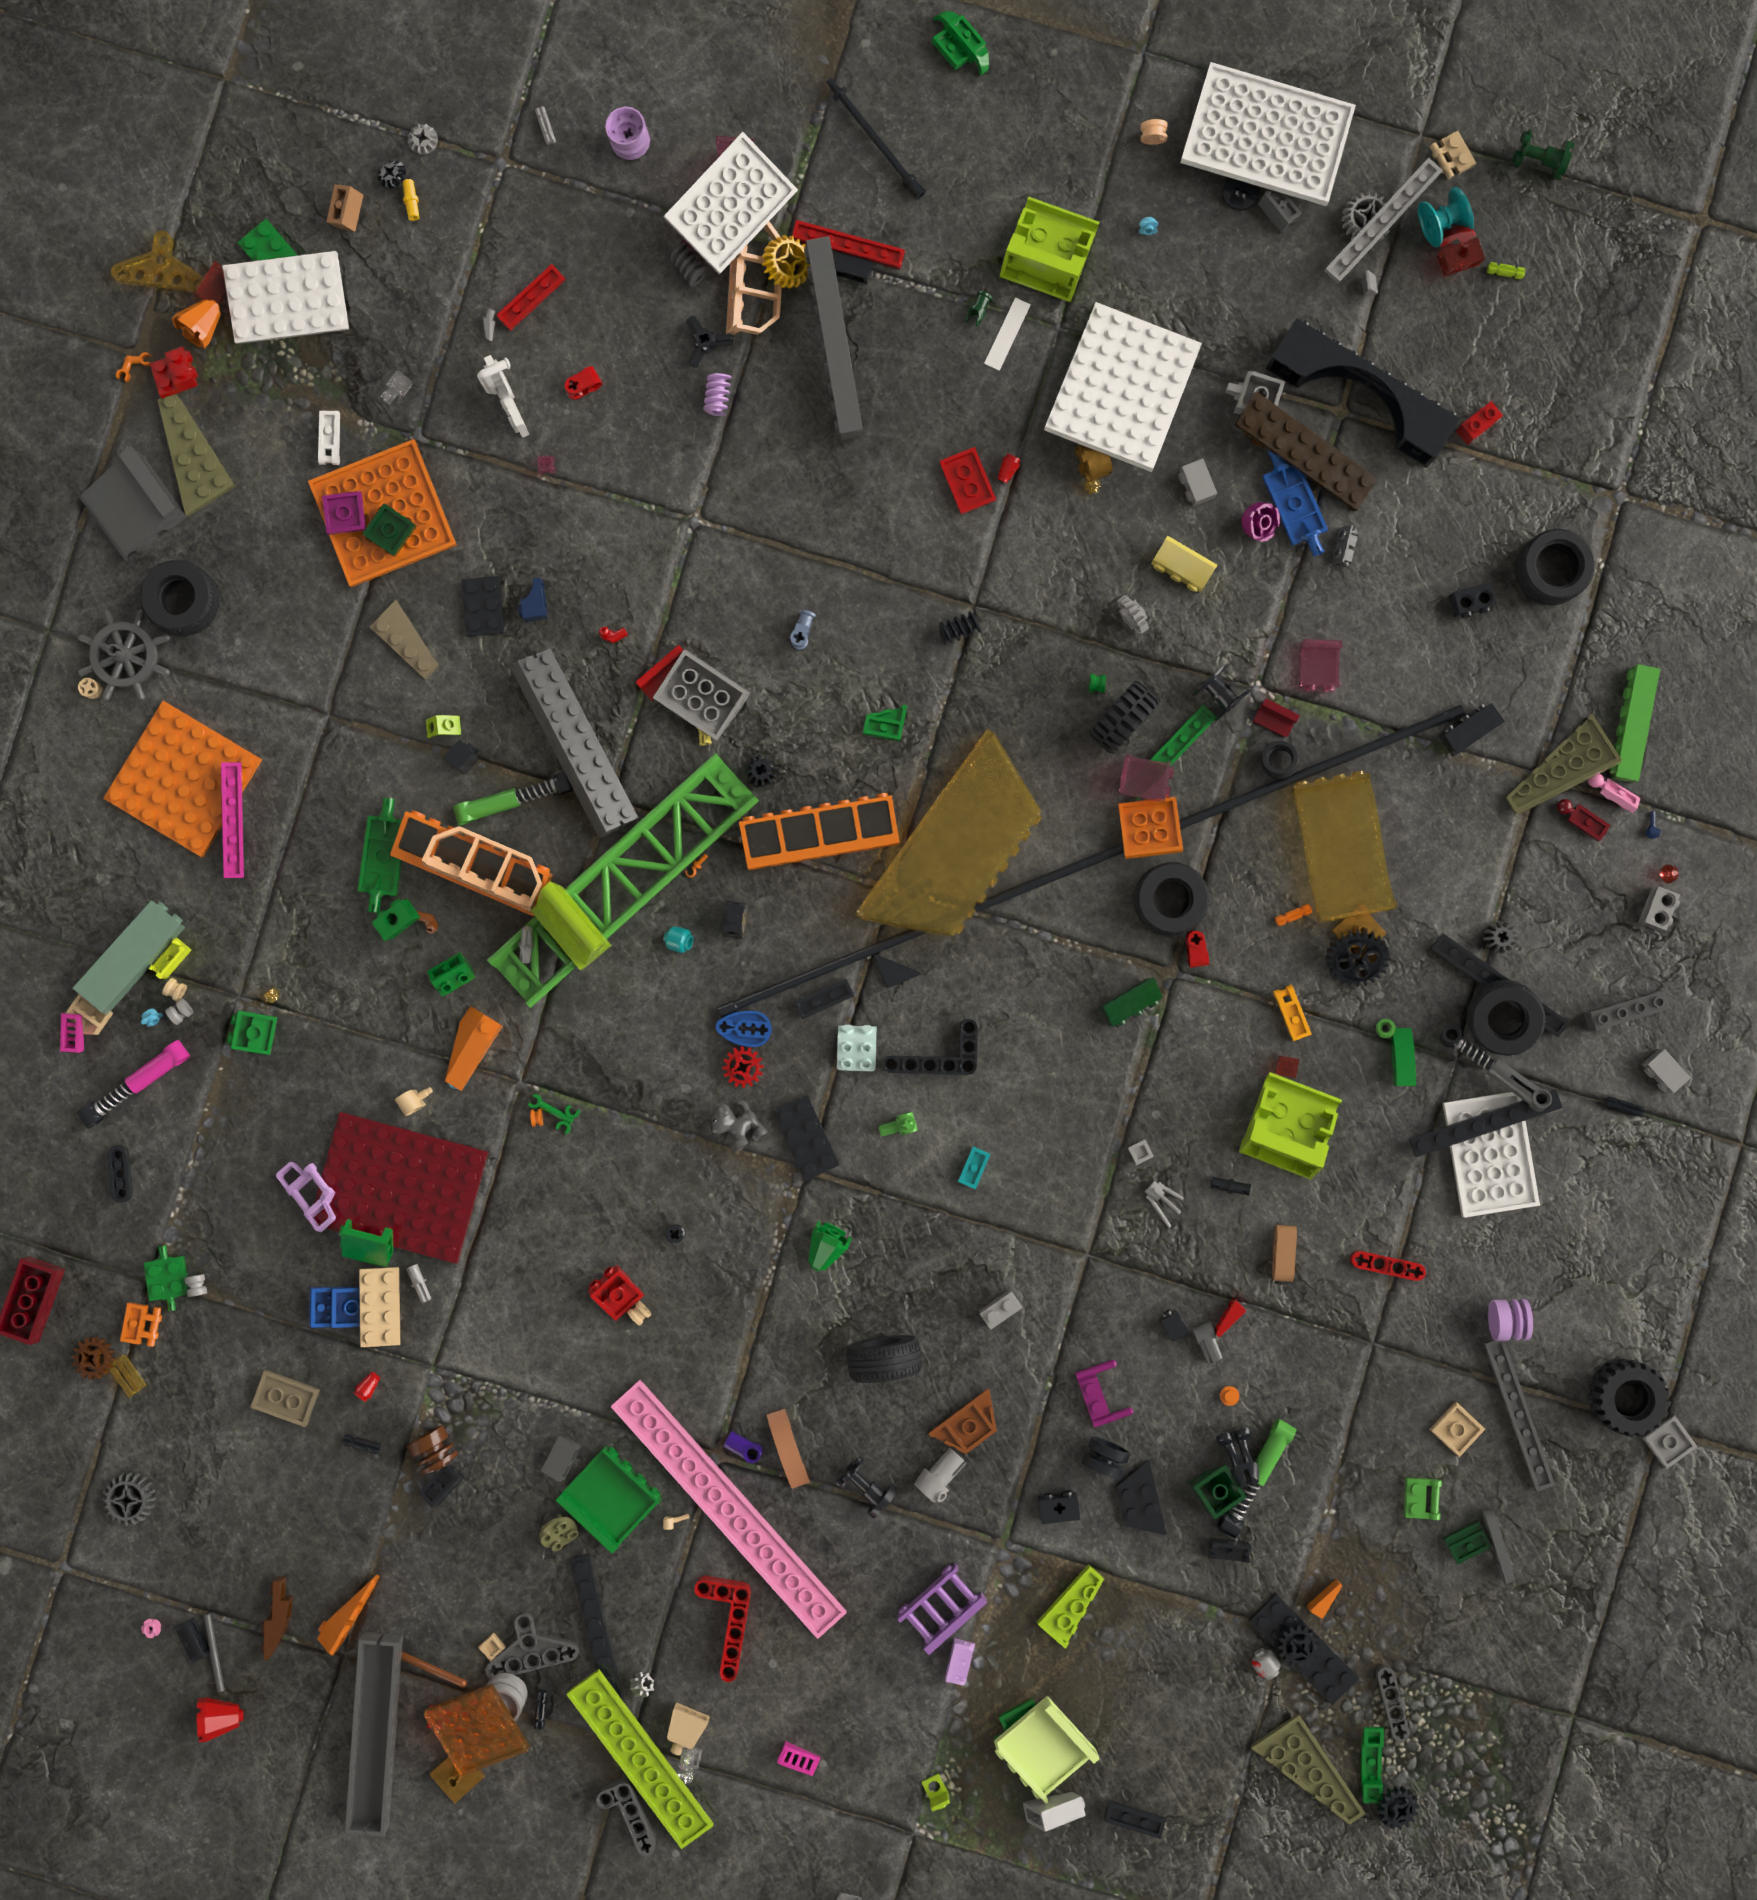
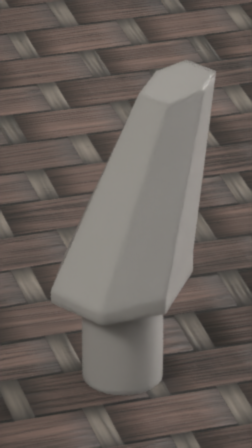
[482,308,495,341]

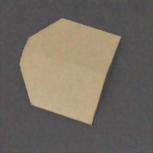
[66,994,113,1035]

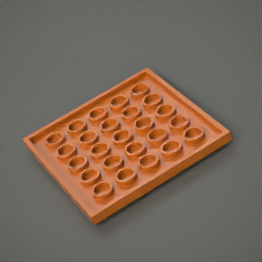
[308,439,457,587]
[103,701,262,857]

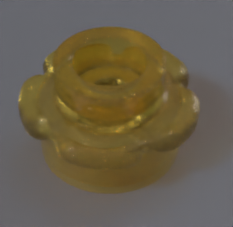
[1084,480,1103,494]
[262,987,280,1004]

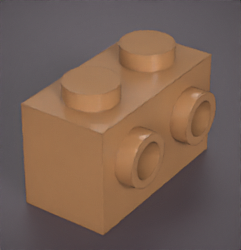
[326,184,363,232]

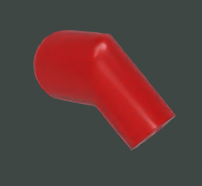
[599,627,628,643]

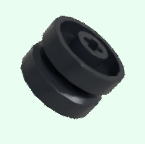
[1081,1436,1131,1480]

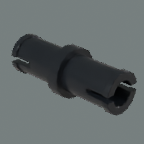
[1210,1177,1251,1196]

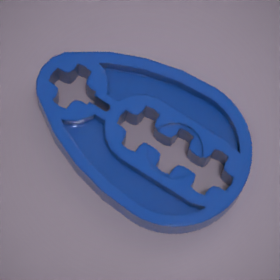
[716,1011,772,1047]

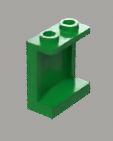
[339,1219,393,1268]

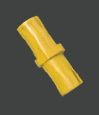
[402,179,419,221]

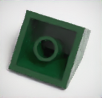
[1188,1464,1247,1519]

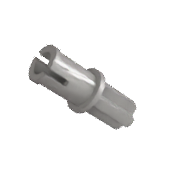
[519,926,534,963]
[406,1264,431,1303]

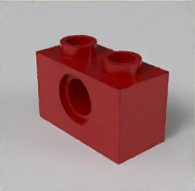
[1456,401,1503,445]

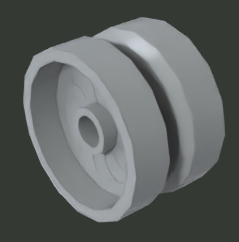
[479,1673,528,1727]

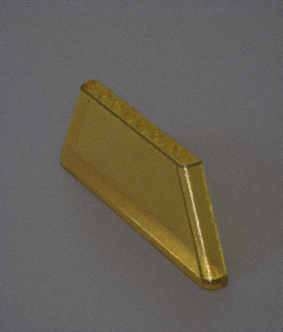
[855,729,1043,938]

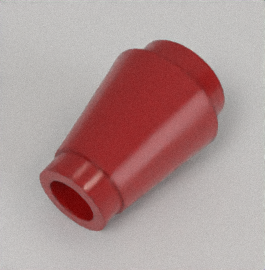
[997,453,1021,484]
[353,1371,381,1402]

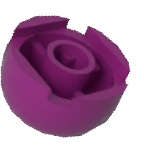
[1241,502,1280,542]

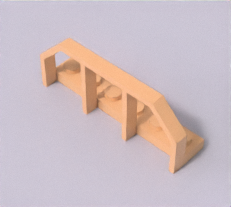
[726,222,782,336]
[422,826,542,912]

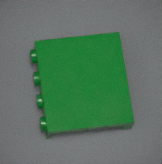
[556,1446,662,1554]

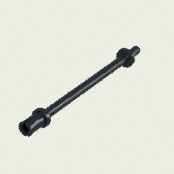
[826,78,926,199]

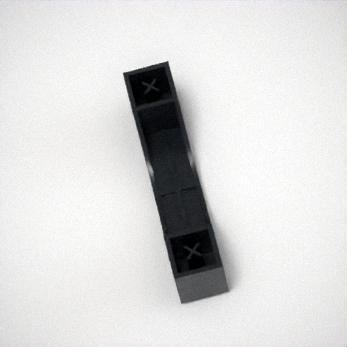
[1266,318,1460,468]

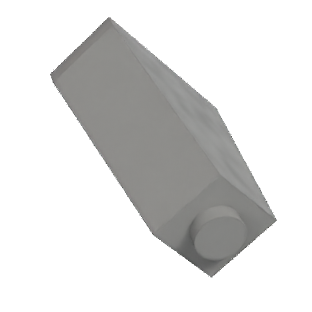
[1023,1792,1085,1832]

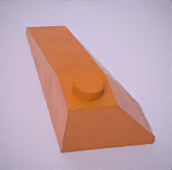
[445,1006,503,1091]
[317,1575,380,1656]

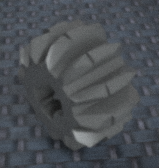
[1483,921,1518,954]

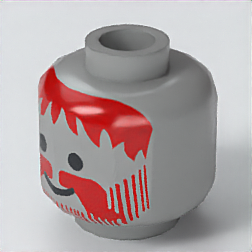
[1251,1648,1280,1680]

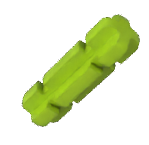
[1487,262,1525,279]

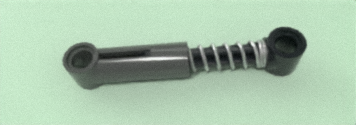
[1439,1025,1552,1112]

